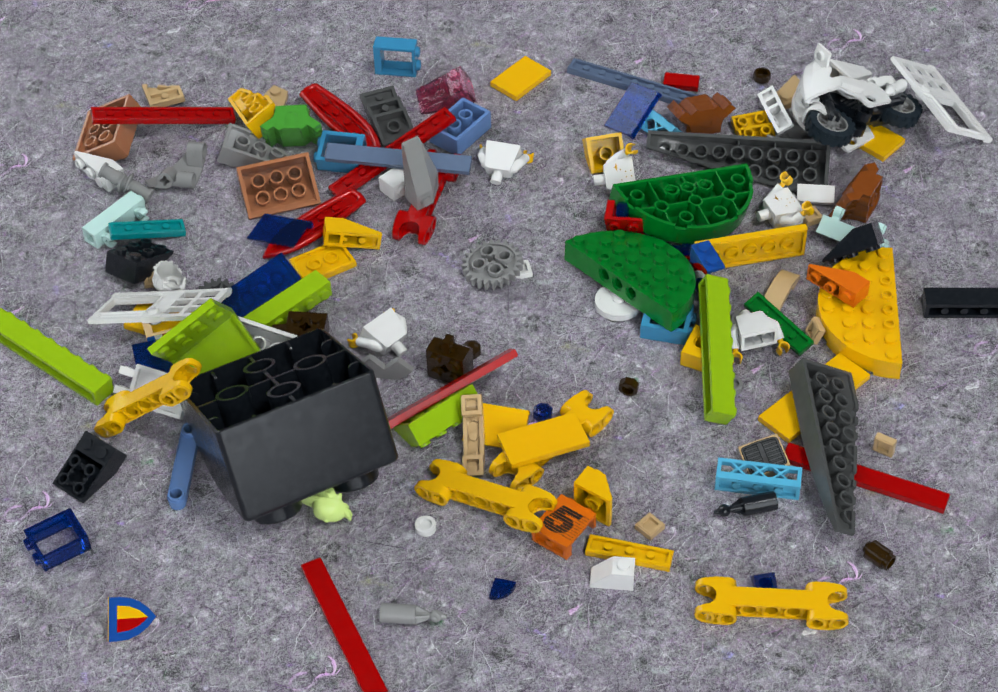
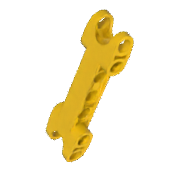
[94,358,202,438]
[489,390,614,491]
[414,459,557,533]
[694,576,849,630]

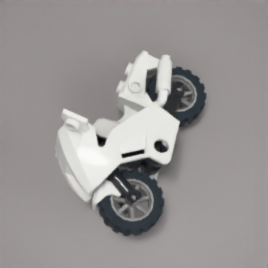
[788,43,923,153]

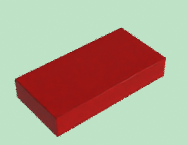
[663,72,700,92]

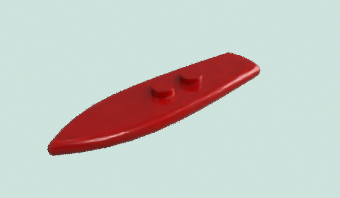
[299,83,381,147]
[263,188,366,259]

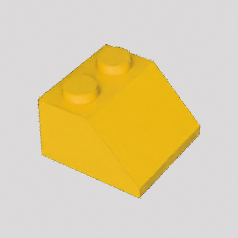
[582,132,624,174]
[574,466,612,527]

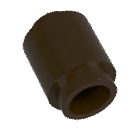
[863,540,896,571]

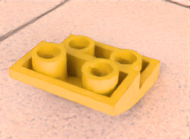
[730,110,776,137]

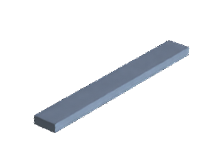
[567,58,698,104]
[325,143,472,175]

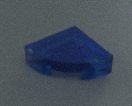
[489,578,516,600]

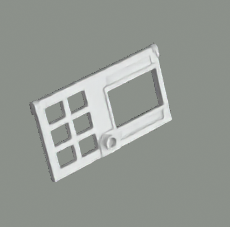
[890,56,993,143]
[87,288,232,325]

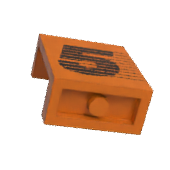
[532,494,596,560]

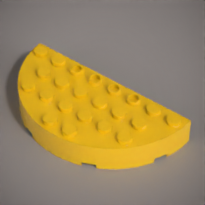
[816,247,902,379]

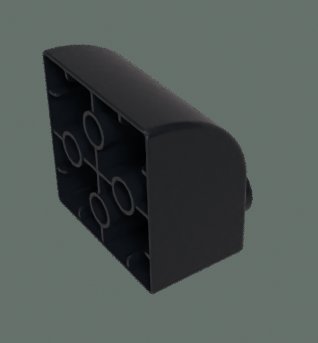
[180,328,398,525]

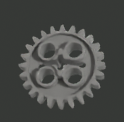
[461,239,524,290]

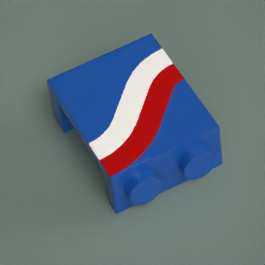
[690,240,725,293]

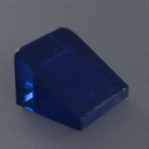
[751,572,778,589]

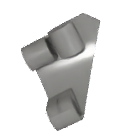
[145,141,207,189]

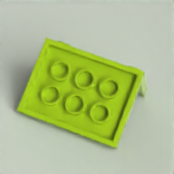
[147,298,261,375]

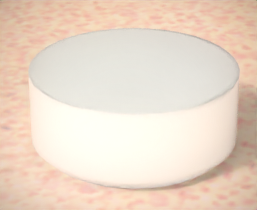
[415,515,436,537]

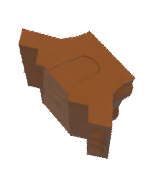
[667,92,736,134]
[828,162,883,223]

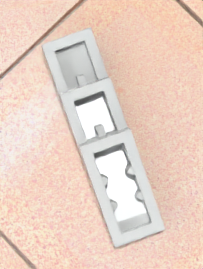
[757,85,794,135]

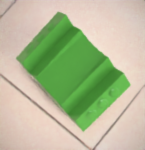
[260,105,322,147]

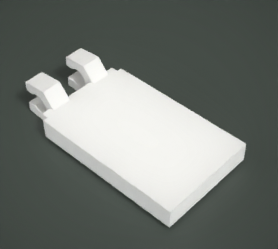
[113,364,184,420]

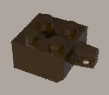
[272,311,329,336]
[426,333,474,383]

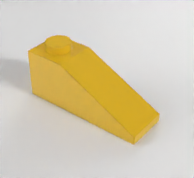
[323,217,382,249]

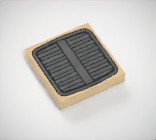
[738,433,791,477]

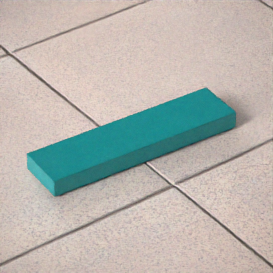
[108,219,186,240]

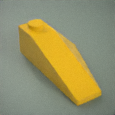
[228,88,275,139]

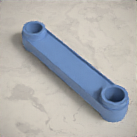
[167,423,198,510]

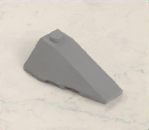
[217,123,291,167]
[401,136,439,210]

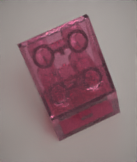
[416,66,476,115]

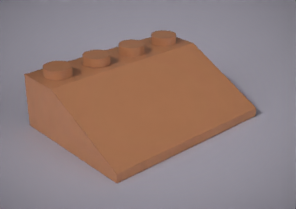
[72,94,141,161]
[236,152,321,220]

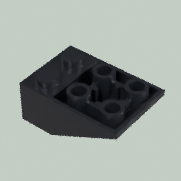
[822,221,885,264]
[105,239,174,284]
[52,431,127,503]

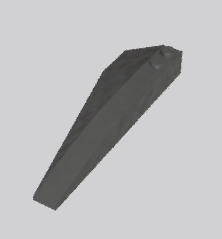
[646,130,831,192]
[788,358,859,536]

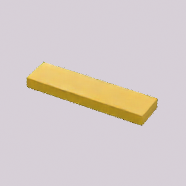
[585,534,674,572]

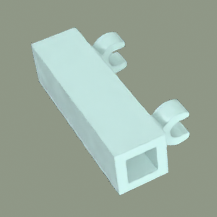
[82,191,149,249]
[816,205,890,251]

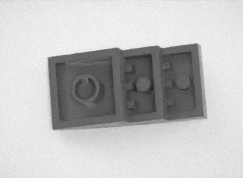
[360,86,413,147]

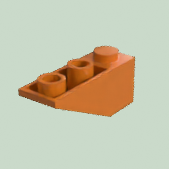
[806,264,870,308]

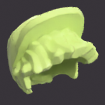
[301,488,353,523]

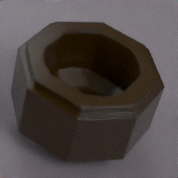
[753,67,771,84]
[462,340,481,359]
[619,377,639,396]

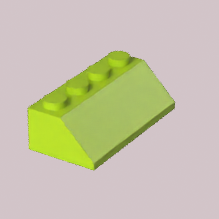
[393,384,478,448]

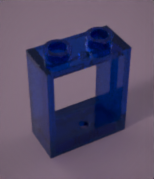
[23,508,92,572]

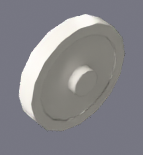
[595,286,641,321]

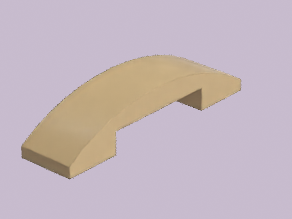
[764,269,800,311]
[461,394,485,476]

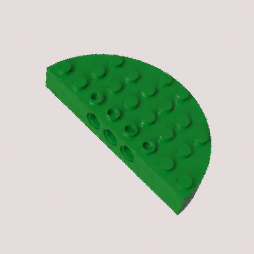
[609,163,754,244]
[564,230,696,332]

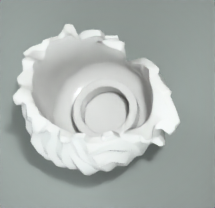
[152,260,187,291]

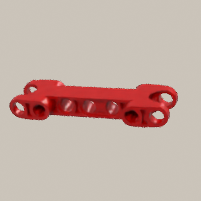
[392,148,461,245]

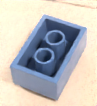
[430,97,491,154]

